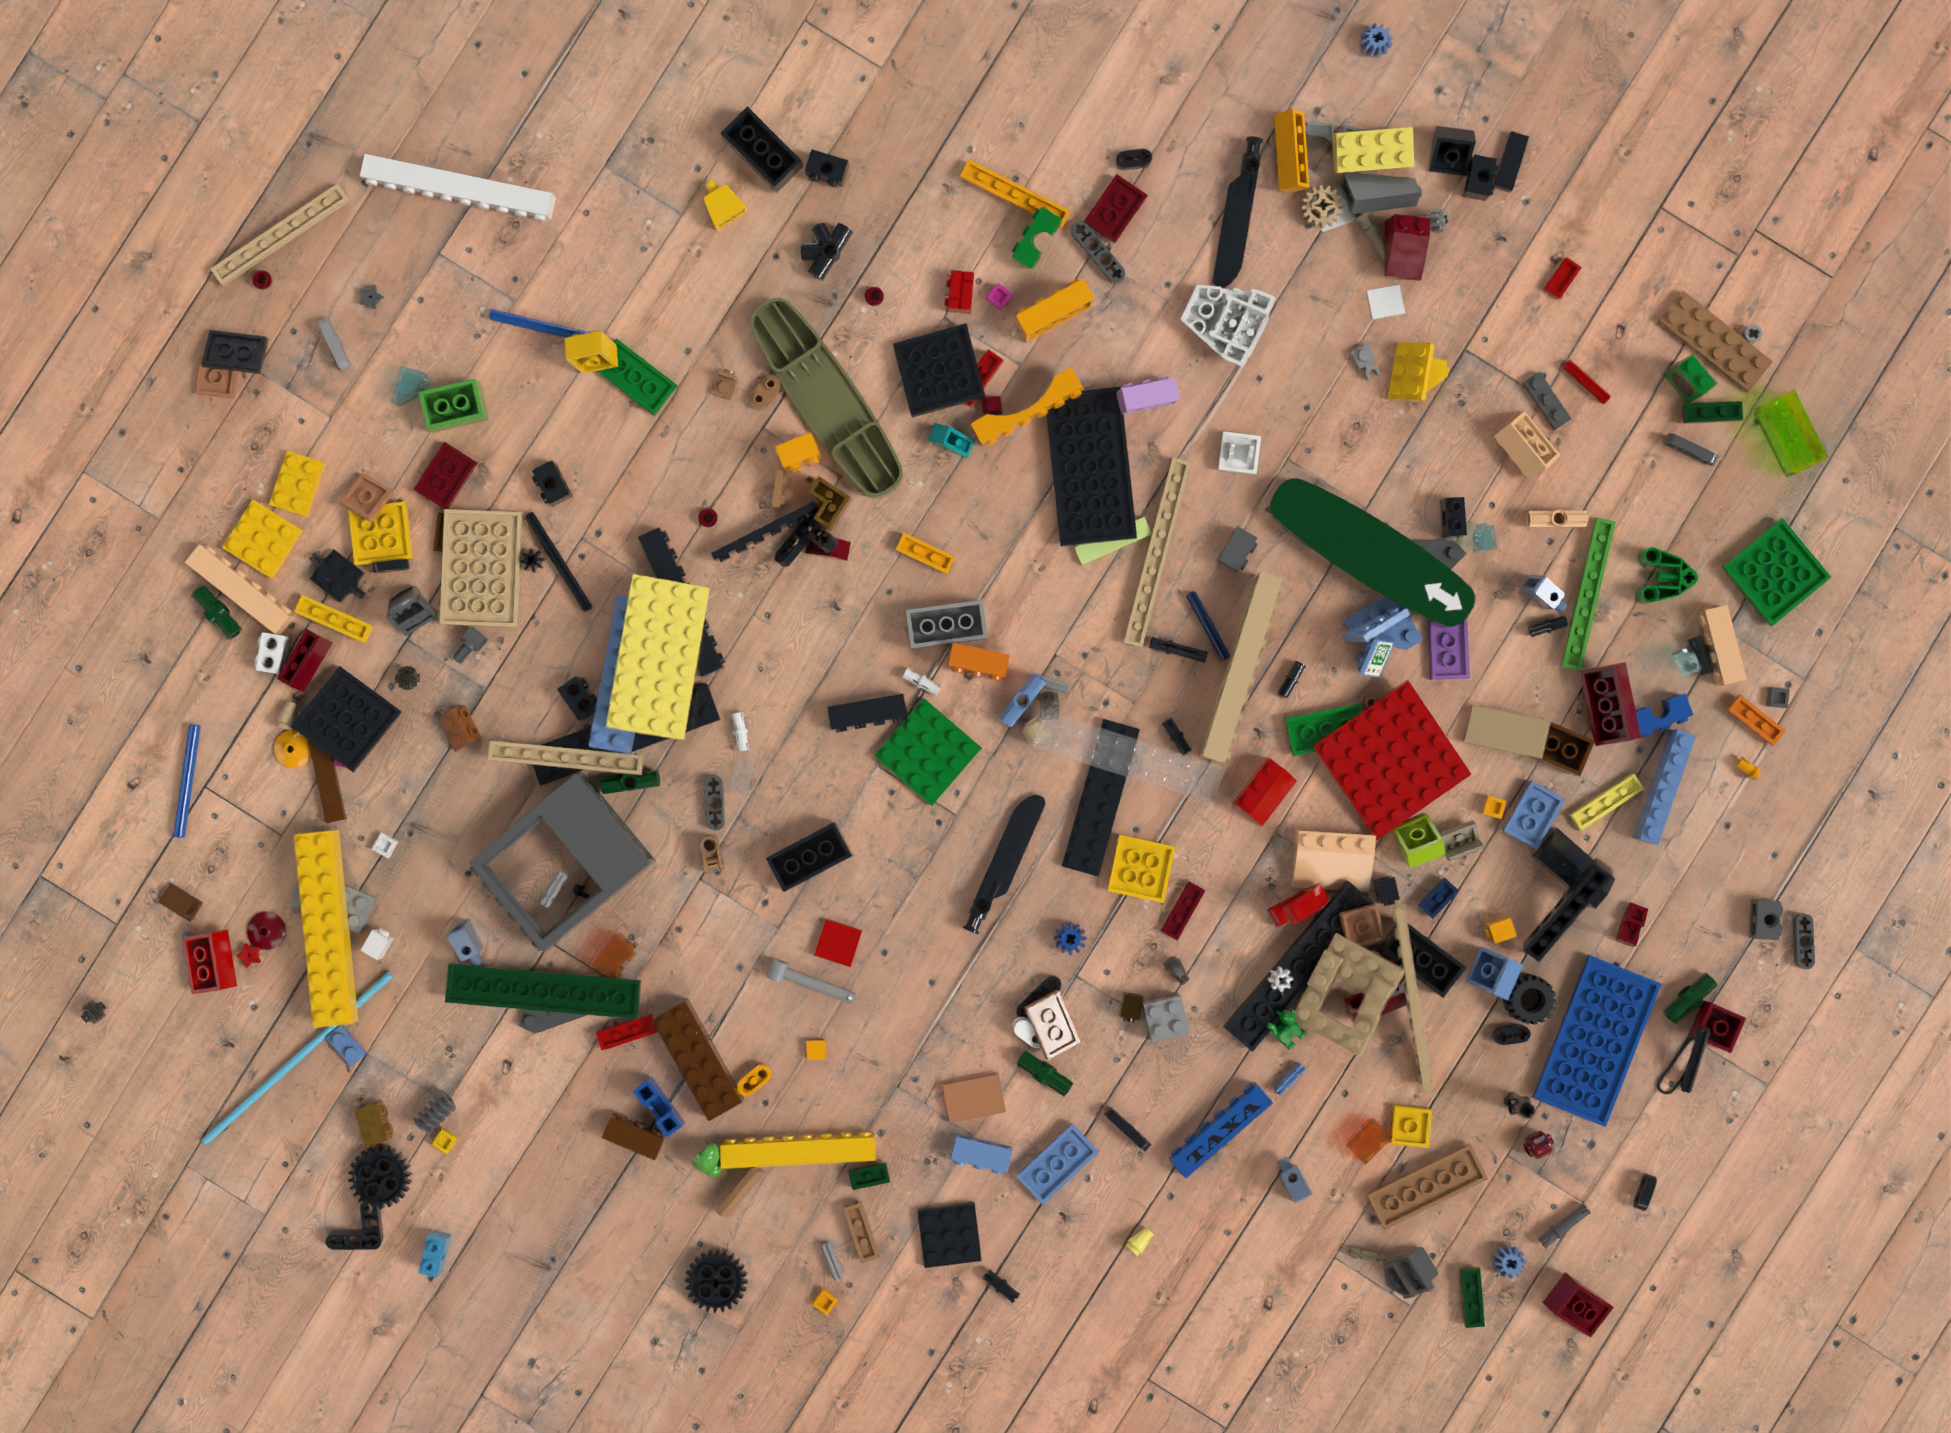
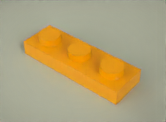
[896,532,956,575]

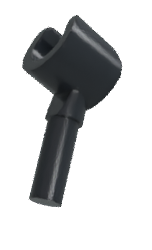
[573,884,590,899]

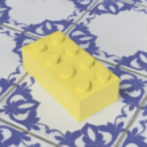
[1332,127,1414,173]

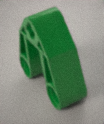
[1635,547,1698,604]

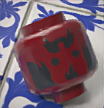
[1523,1131,1554,1159]

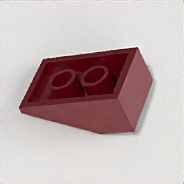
[1385,214,1430,281]
[1542,1272,1614,1338]

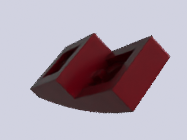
[1616,902,1648,947]

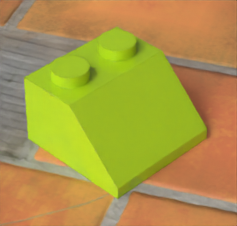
[1392,814,1445,868]

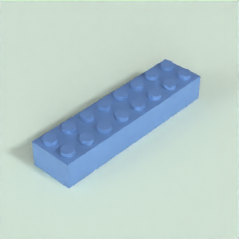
[589,595,635,754]

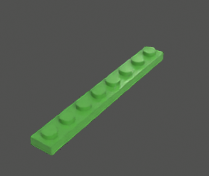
[1560,517,1616,671]

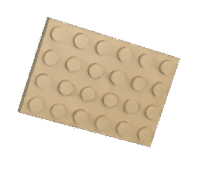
[440,509,523,627]

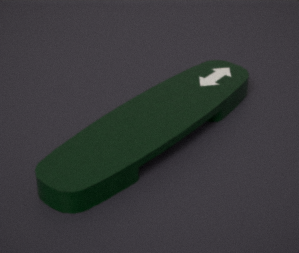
[1269,478,1475,627]

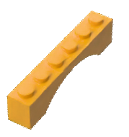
[970,367,1084,446]

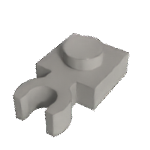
[1350,344,1380,380]

